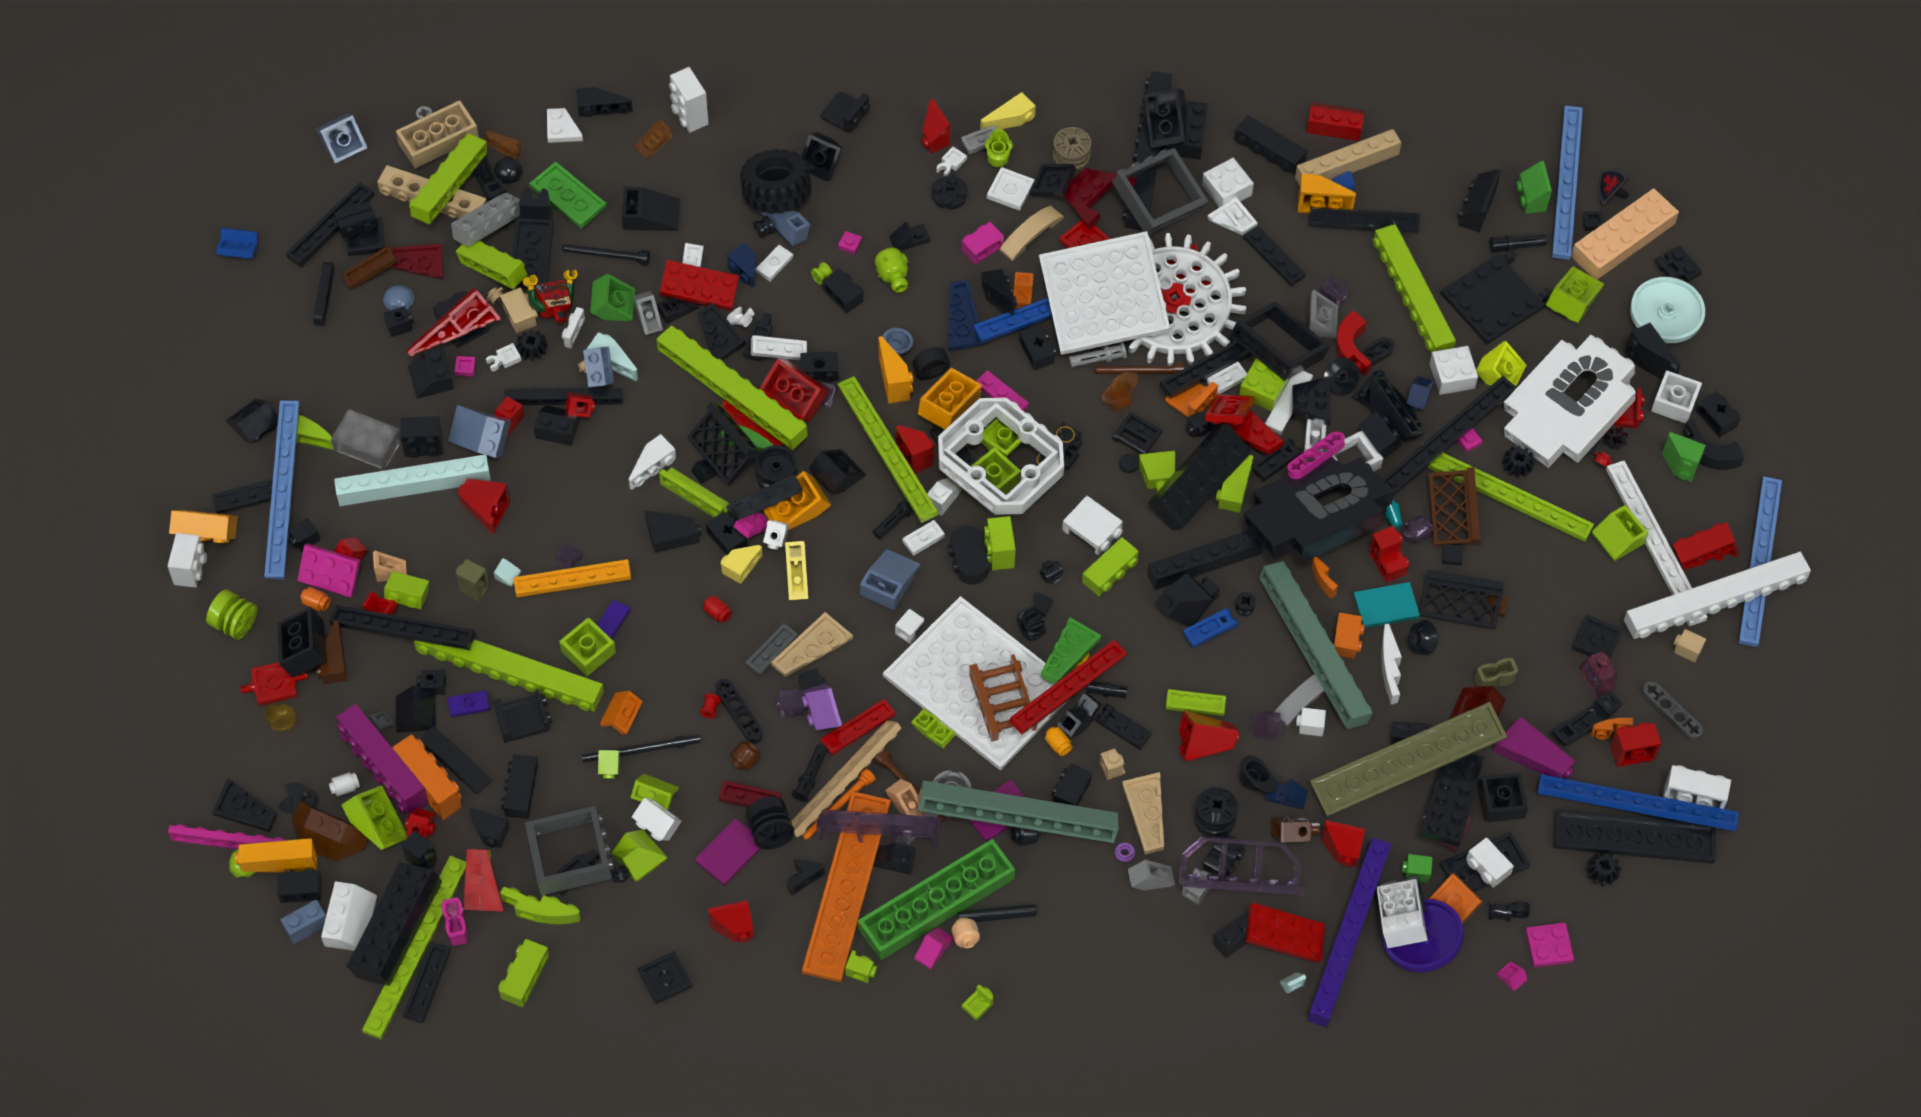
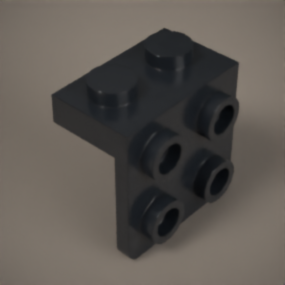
[821,92,870,133]

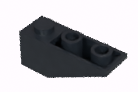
[576,87,633,117]
[981,269,1017,315]

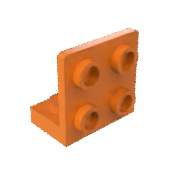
[1165,381,1218,417]

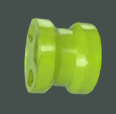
[810,262,833,285]

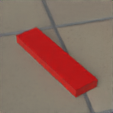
[820,698,896,757]

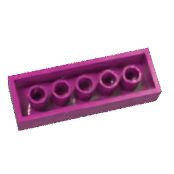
[336,703,429,816]

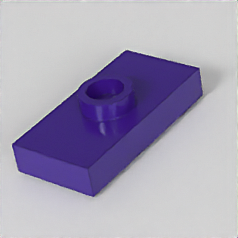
[448,691,490,717]

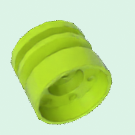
[206,589,258,640]

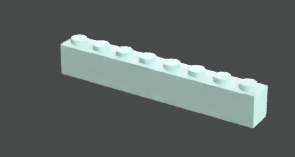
[334,455,491,506]

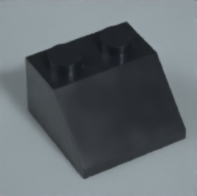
[408,347,454,399]
[226,398,278,442]
[534,405,581,446]
[809,449,866,493]

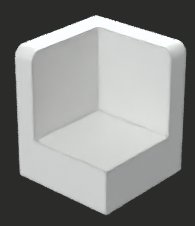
[895,609,924,644]

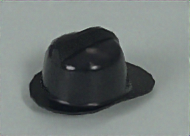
[1240,755,1278,793]

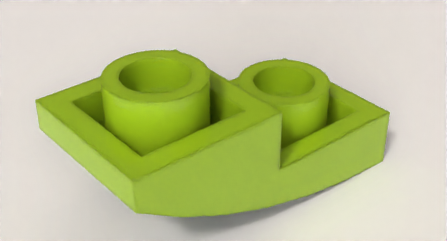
[911,709,956,749]

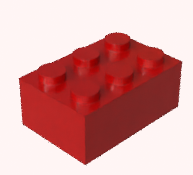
[759,359,829,422]

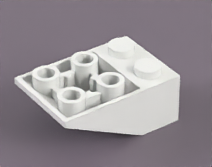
[1377,879,1428,948]

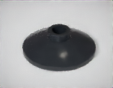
[1324,358,1360,395]

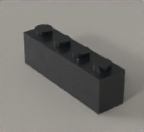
[1234,115,1307,175]

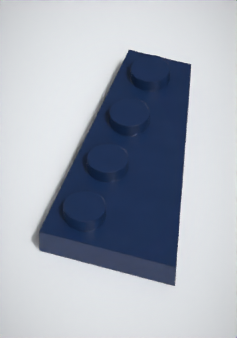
[948,280,985,351]

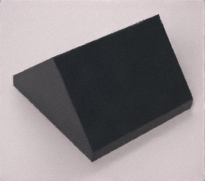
[396,686,436,733]

